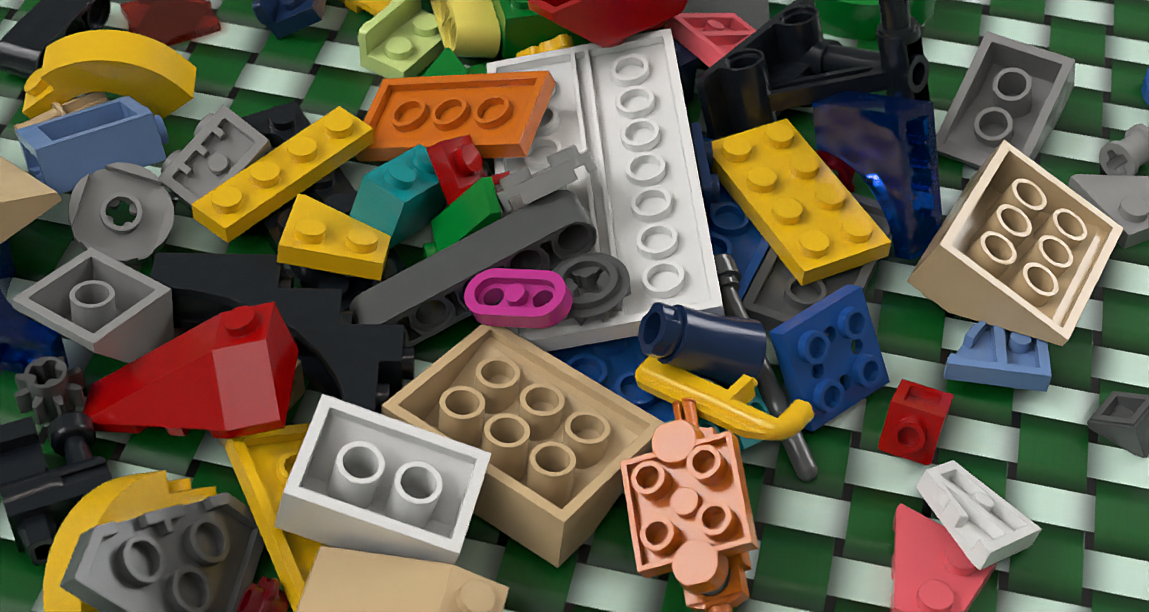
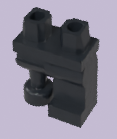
[0,412,113,566]

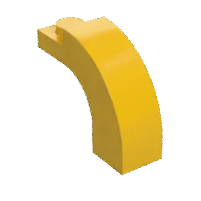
[22,30,197,119]
[43,470,217,612]

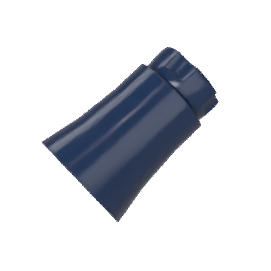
[638,302,767,389]

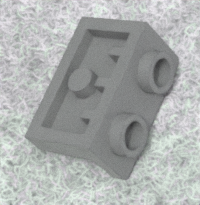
[158,104,272,208]

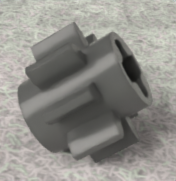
[14,356,86,425]

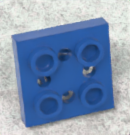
[769,284,890,431]

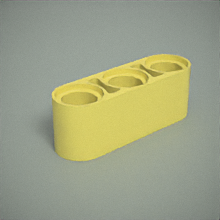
[430,0,501,58]

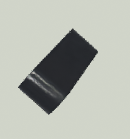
[0,0,111,80]

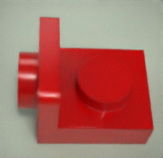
[426,134,510,205]
[878,379,954,465]

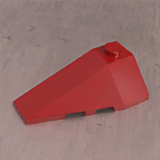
[82,301,299,439]

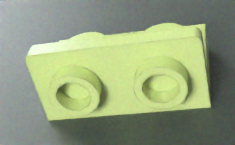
[358,0,445,78]

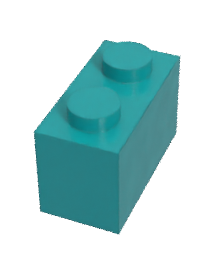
[349,144,447,249]

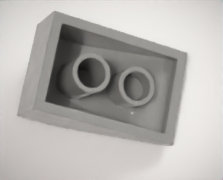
[931,31,1075,169]

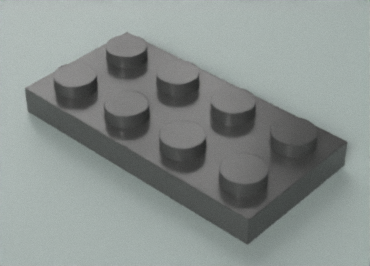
[742,192,900,335]

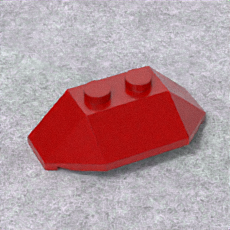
[528,0,688,48]

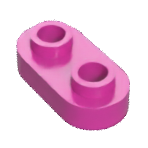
[464,268,573,329]

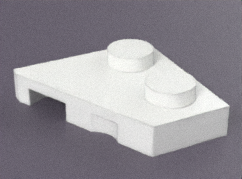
[916,460,1042,570]

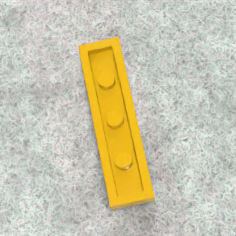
[191,106,374,243]

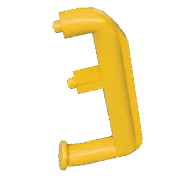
[635,356,814,441]

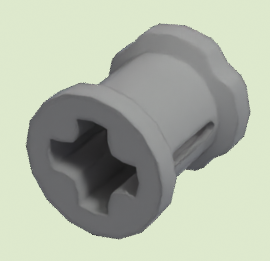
[1099,124,1149,176]

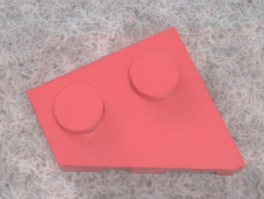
[663,13,757,67]

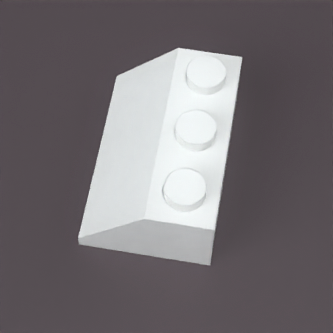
[274,394,492,565]

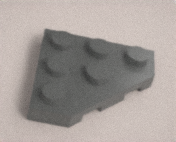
[59,492,265,612]

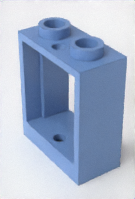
[15,95,169,194]

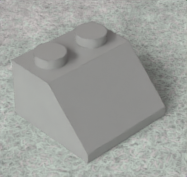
[11,247,174,363]

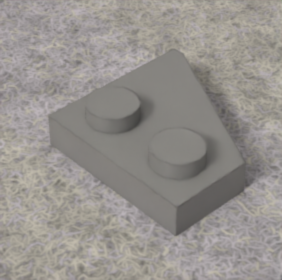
[1068,174,1149,249]

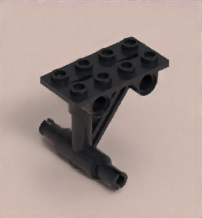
[696,0,932,163]

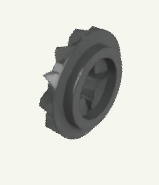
[552,252,631,326]

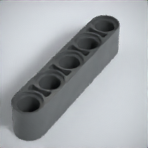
[349,190,597,347]

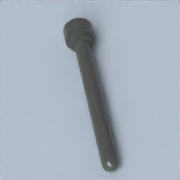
[714,254,818,482]

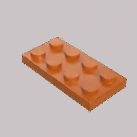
[355,70,556,162]

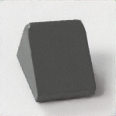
[1087,391,1149,458]

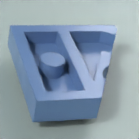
[943,320,1052,392]

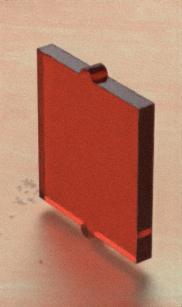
[120,0,221,46]

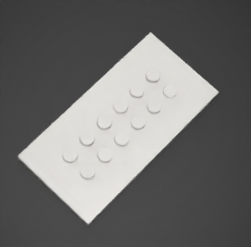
[486,28,725,352]

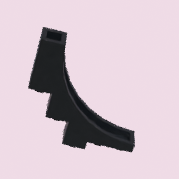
[150,252,415,414]

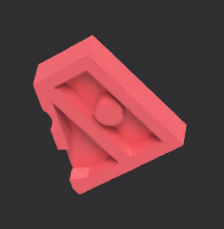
[890,503,997,612]

